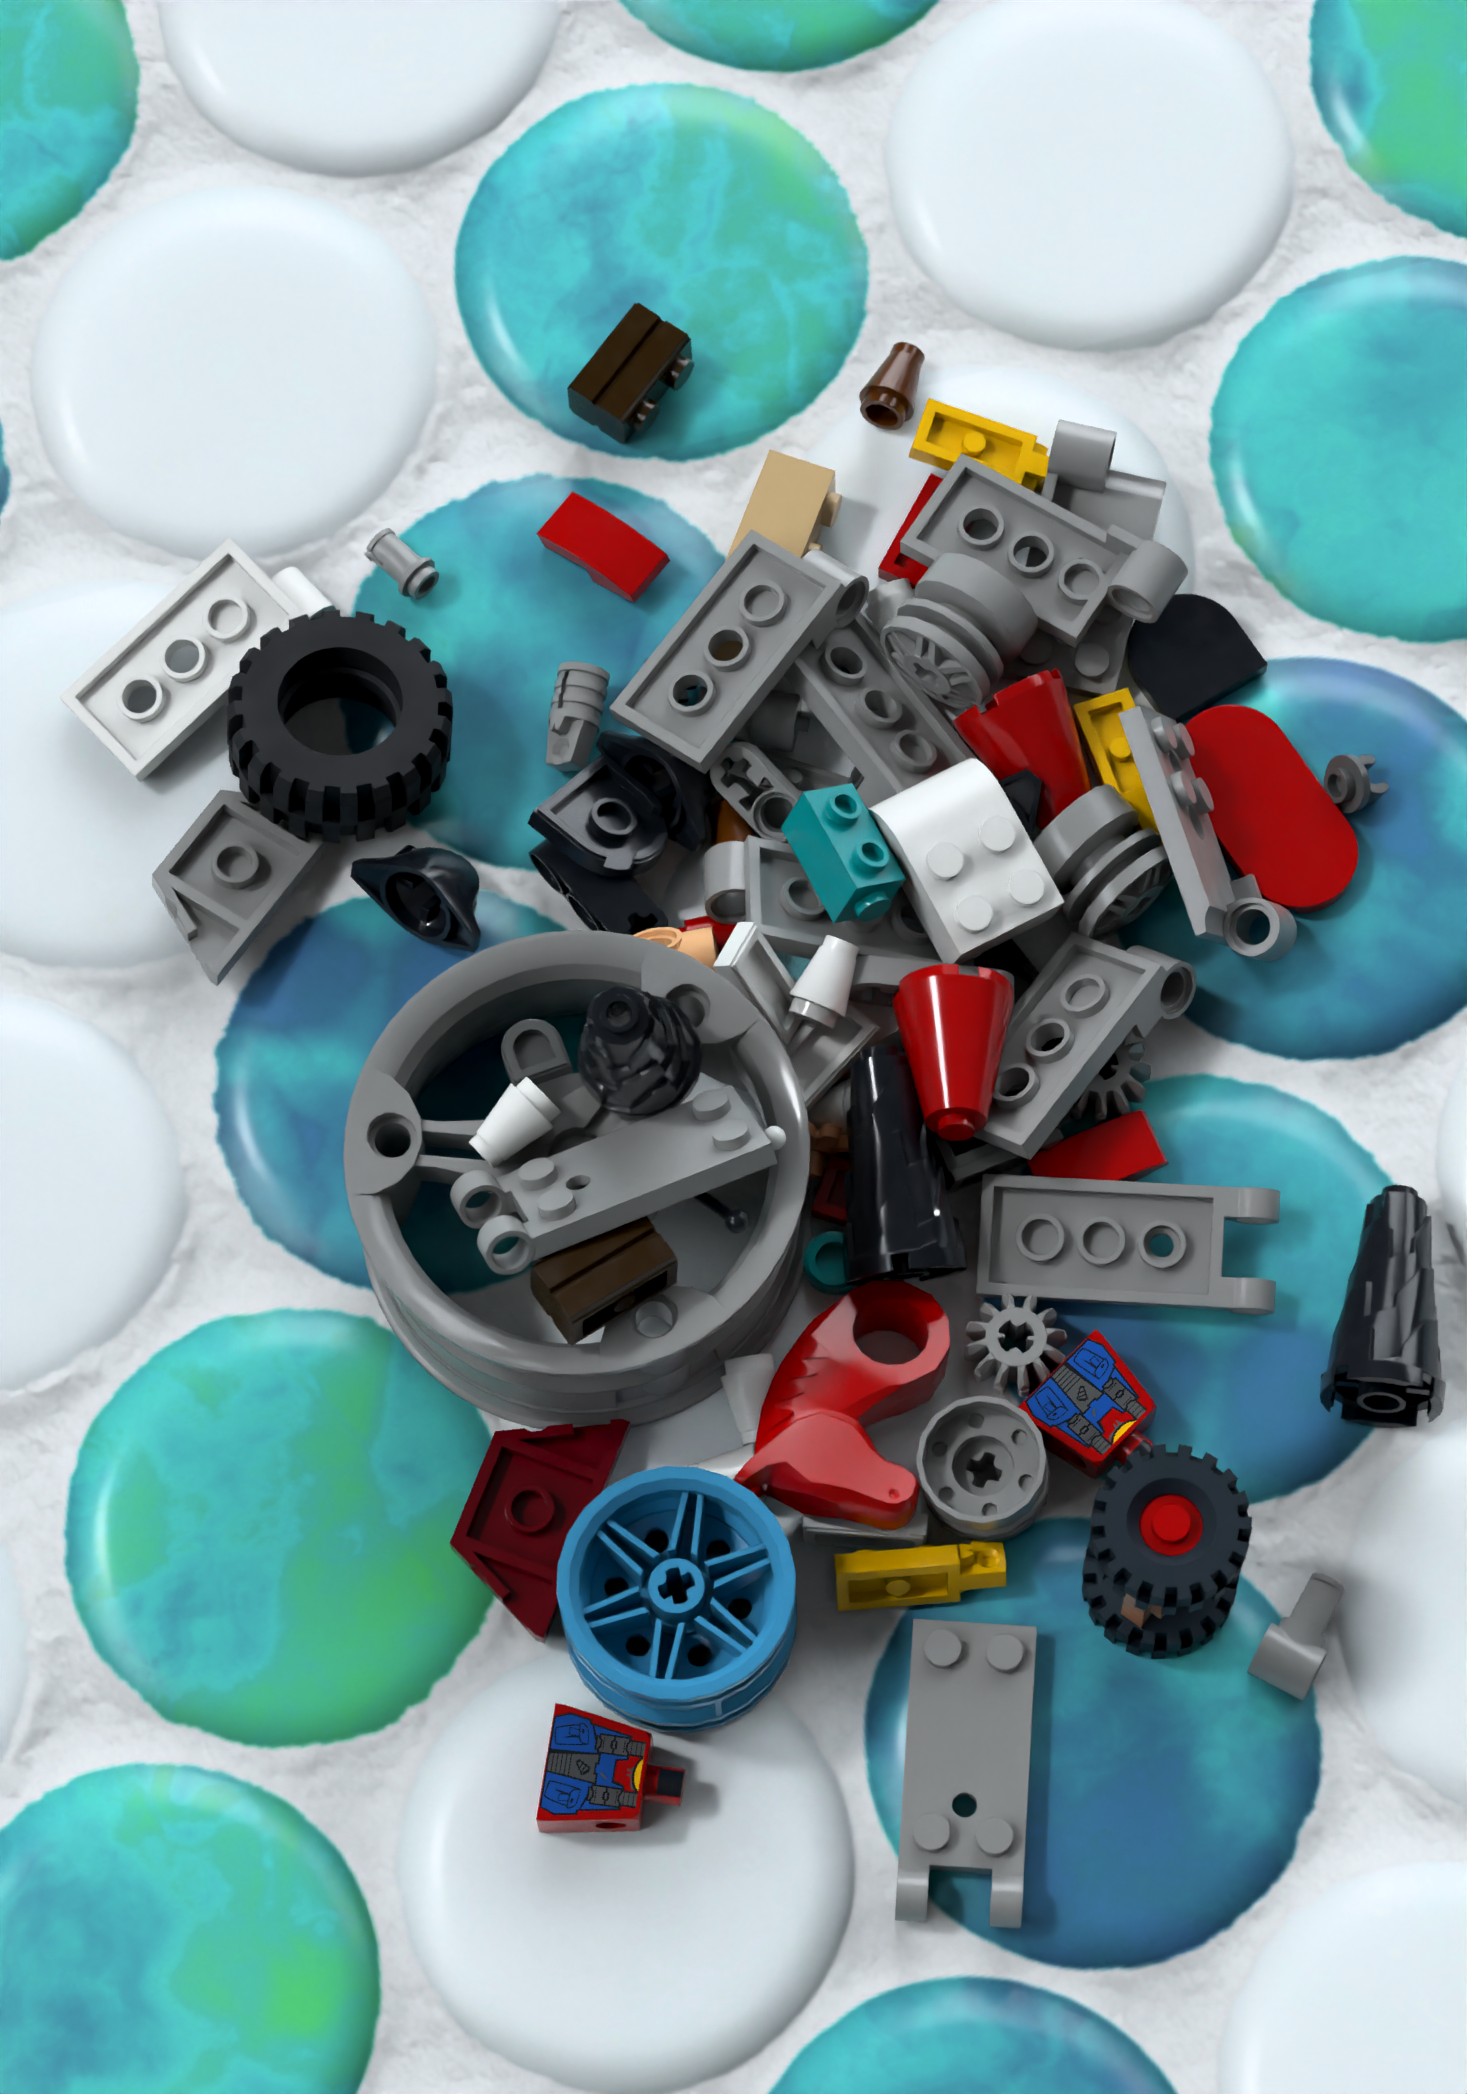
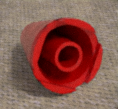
[953,668,1092,831]
[893,964,1014,1141]

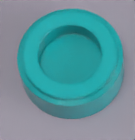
[804,1231,856,1295]

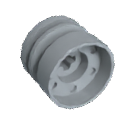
[880,552,1038,710]
[1033,784,1174,941]
[916,1395,1051,1542]

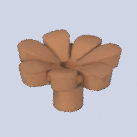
[808,1122,848,1179]

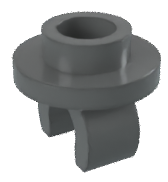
[1323,754,1389,813]

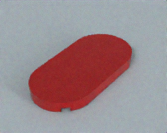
[1185,705,1358,913]

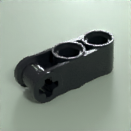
[529,839,668,935]

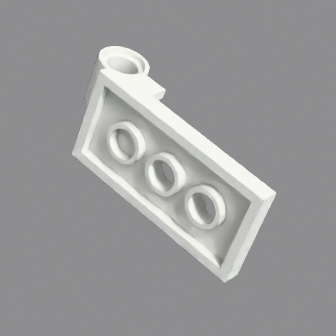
[59,537,336,783]

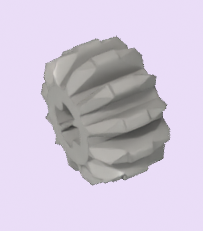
[1054,1036,1151,1125]
[964,1292,1067,1398]

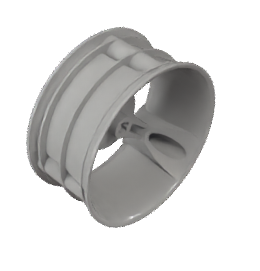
[343,930,812,1429]

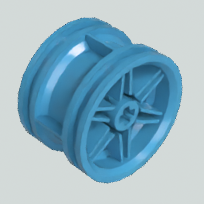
[556,1466,797,1733]

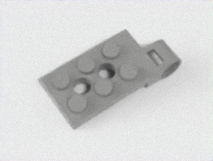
[900,453,1188,648]

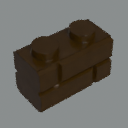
[567,303,694,444]
[530,1216,678,1345]

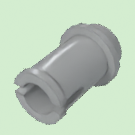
[365,528,439,599]

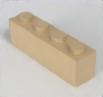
[714,450,842,661]

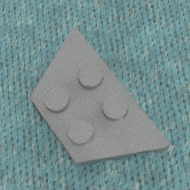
[152,790,331,986]

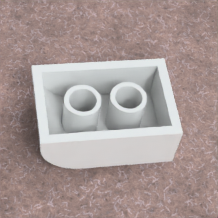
[867,758,1065,965]

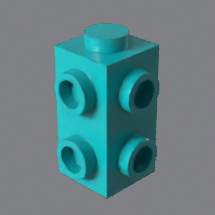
[781,783,906,924]

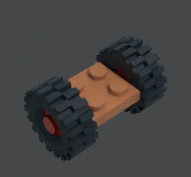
[1082,1444,1252,1659]

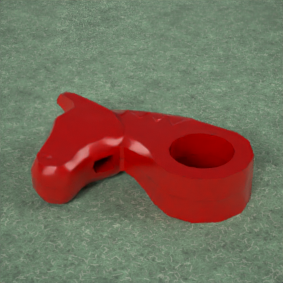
[733,1281,950,1530]

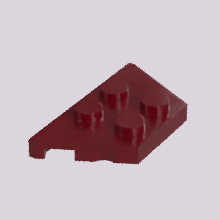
[450,1419,631,1643]

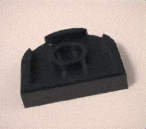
[1127,594,1268,724]
[527,753,669,878]

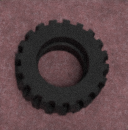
[227,610,453,843]

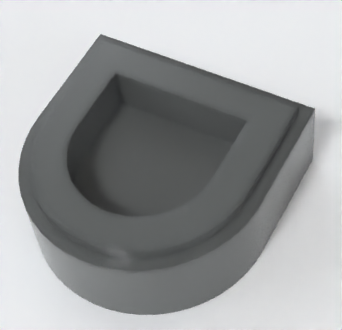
[501,1019,573,1087]

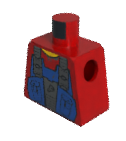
[1018,1329,1157,1479]
[536,1703,686,1833]

